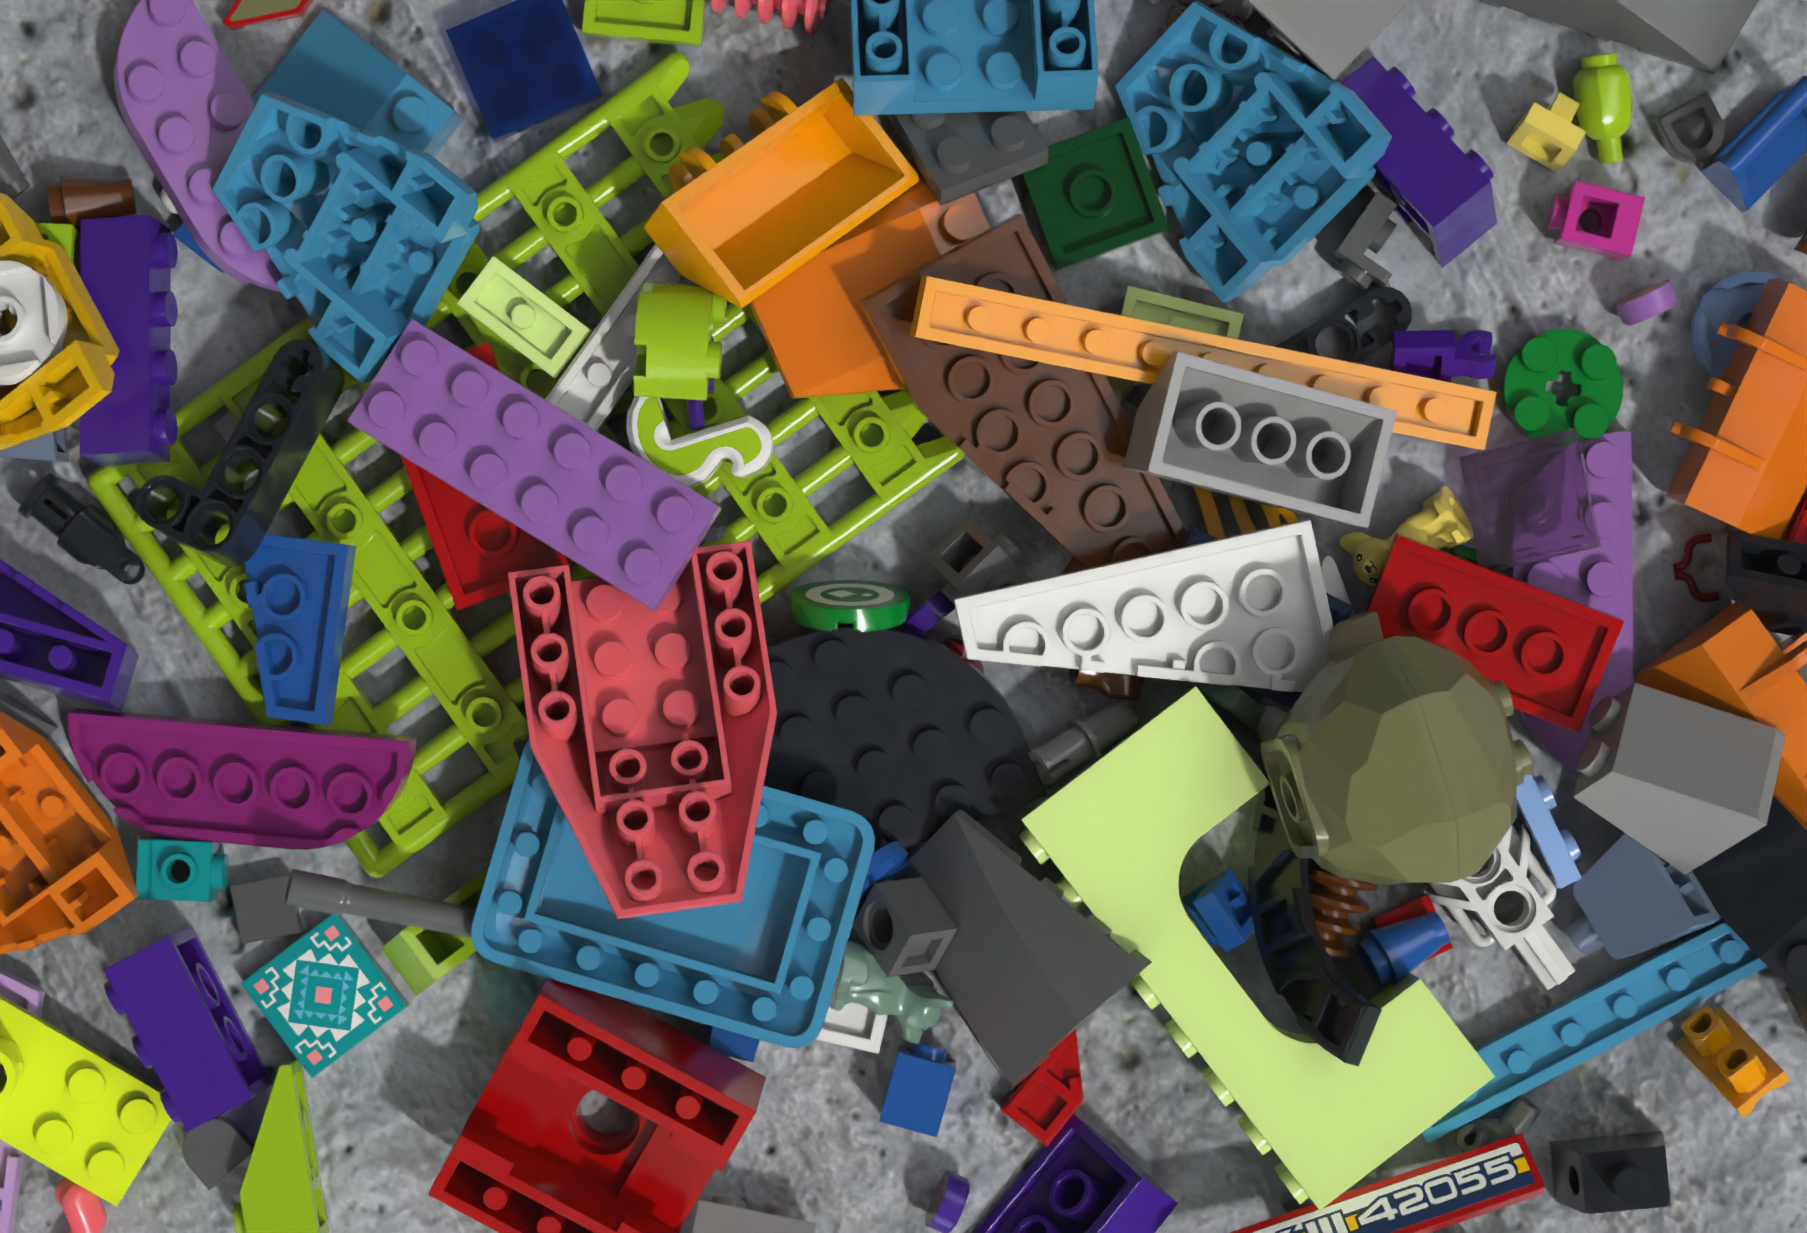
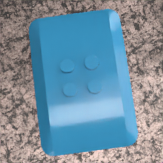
[471,738,875,1048]

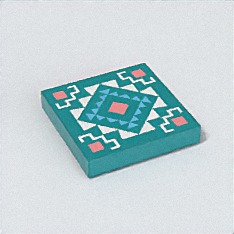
[240,914,409,1078]

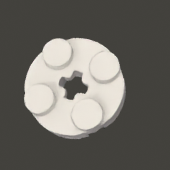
[0,261,68,385]

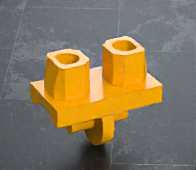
[1675,1005,1790,1118]

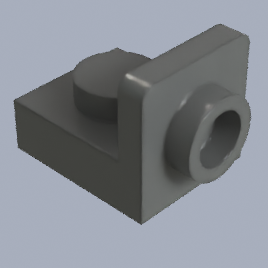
[1331,191,1397,290]

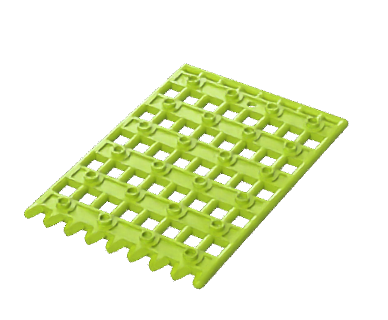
[88,52,965,878]

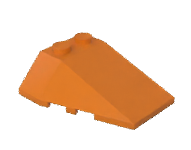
[749,155,990,398]
[0,711,138,955]

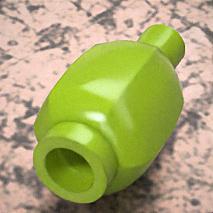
[1573,52,1633,164]

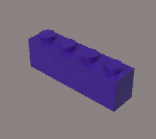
[80,215,178,466]

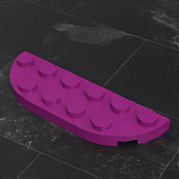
[67,708,417,850]

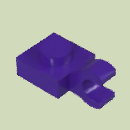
[1389,330,1496,383]

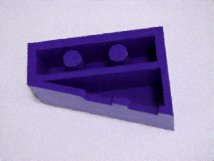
[1340,56,1497,268]
[0,559,139,712]

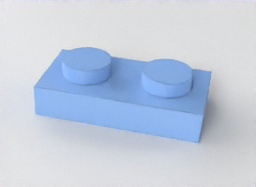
[1517,774,1583,889]

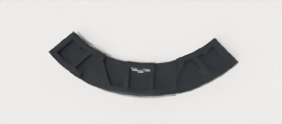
[1248,774,1382,1067]

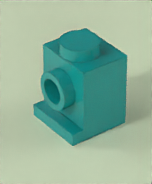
[136,836,229,902]

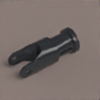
[18,472,145,585]

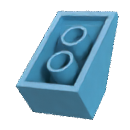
[252,9,463,157]

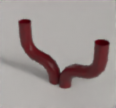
[1673,533,1719,602]

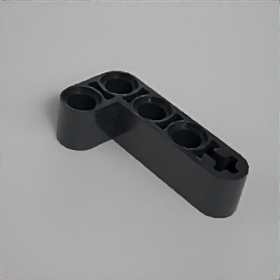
[136,339,345,567]

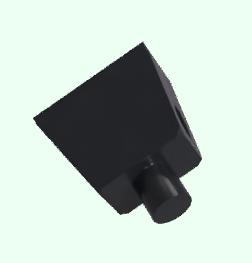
[1549,1131,1671,1214]

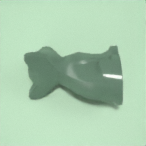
[829,939,954,1044]

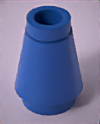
[1356,910,1450,986]

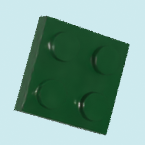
[1021,117,1169,272]

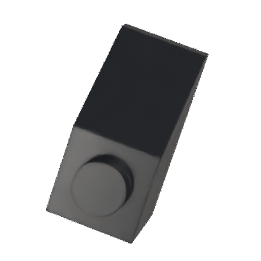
[1725,530,1807,636]

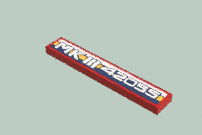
[1230,1133,1546,1233]

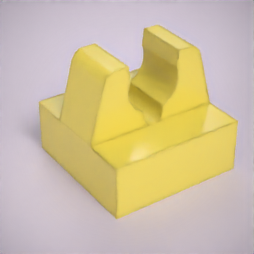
[1506,92,1586,173]

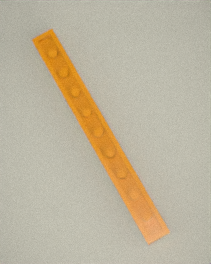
[910,276,1497,451]

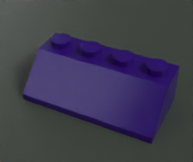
[975,1114,1179,1233]

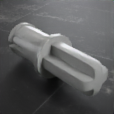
[1028,699,1140,785]

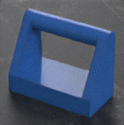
[1700,75,1807,213]

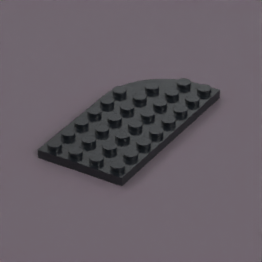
[513,623,1047,852]

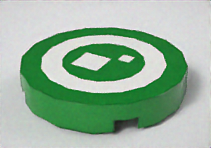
[790,580,910,632]

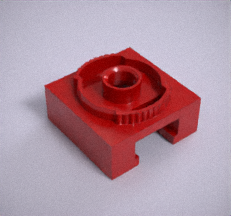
[428,978,766,1233]

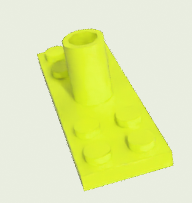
[0,995,172,1207]

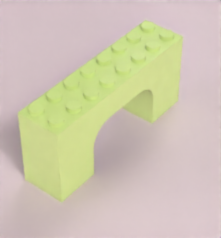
[1019,686,1495,1210]

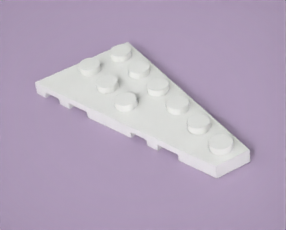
[953,519,1334,692]

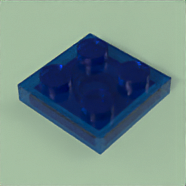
[446,0,604,143]

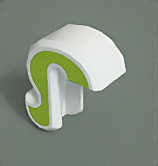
[626,396,774,488]

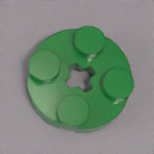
[1500,329,1623,449]

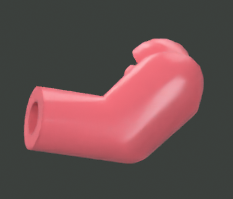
[55,1177,107,1233]

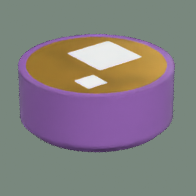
[1615,280,1678,326]

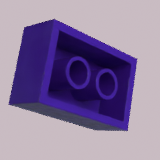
[103,926,273,1132]

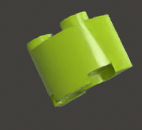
[633,281,727,401]

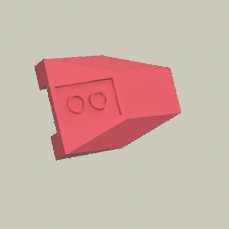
[508,541,777,919]

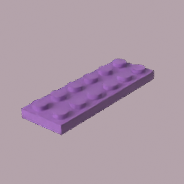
[347,319,721,612]

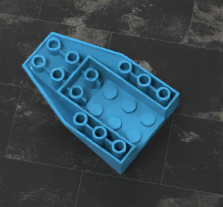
[850,0,1099,116]

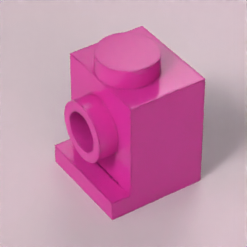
[1546,181,1645,261]

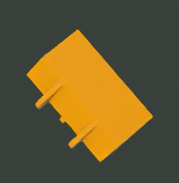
[644,78,920,309]

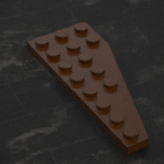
[858,214,1188,569]

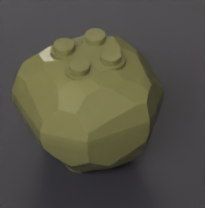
[1261,636,1533,885]

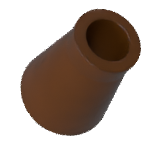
[46,176,137,232]

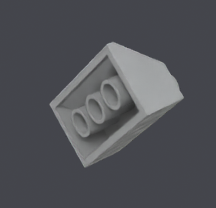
[1123,351,1397,528]

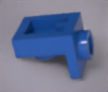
[1182,868,1255,953]

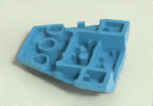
[1115,2,1392,302]
[212,91,480,384]

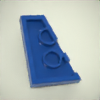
[244,534,356,725]

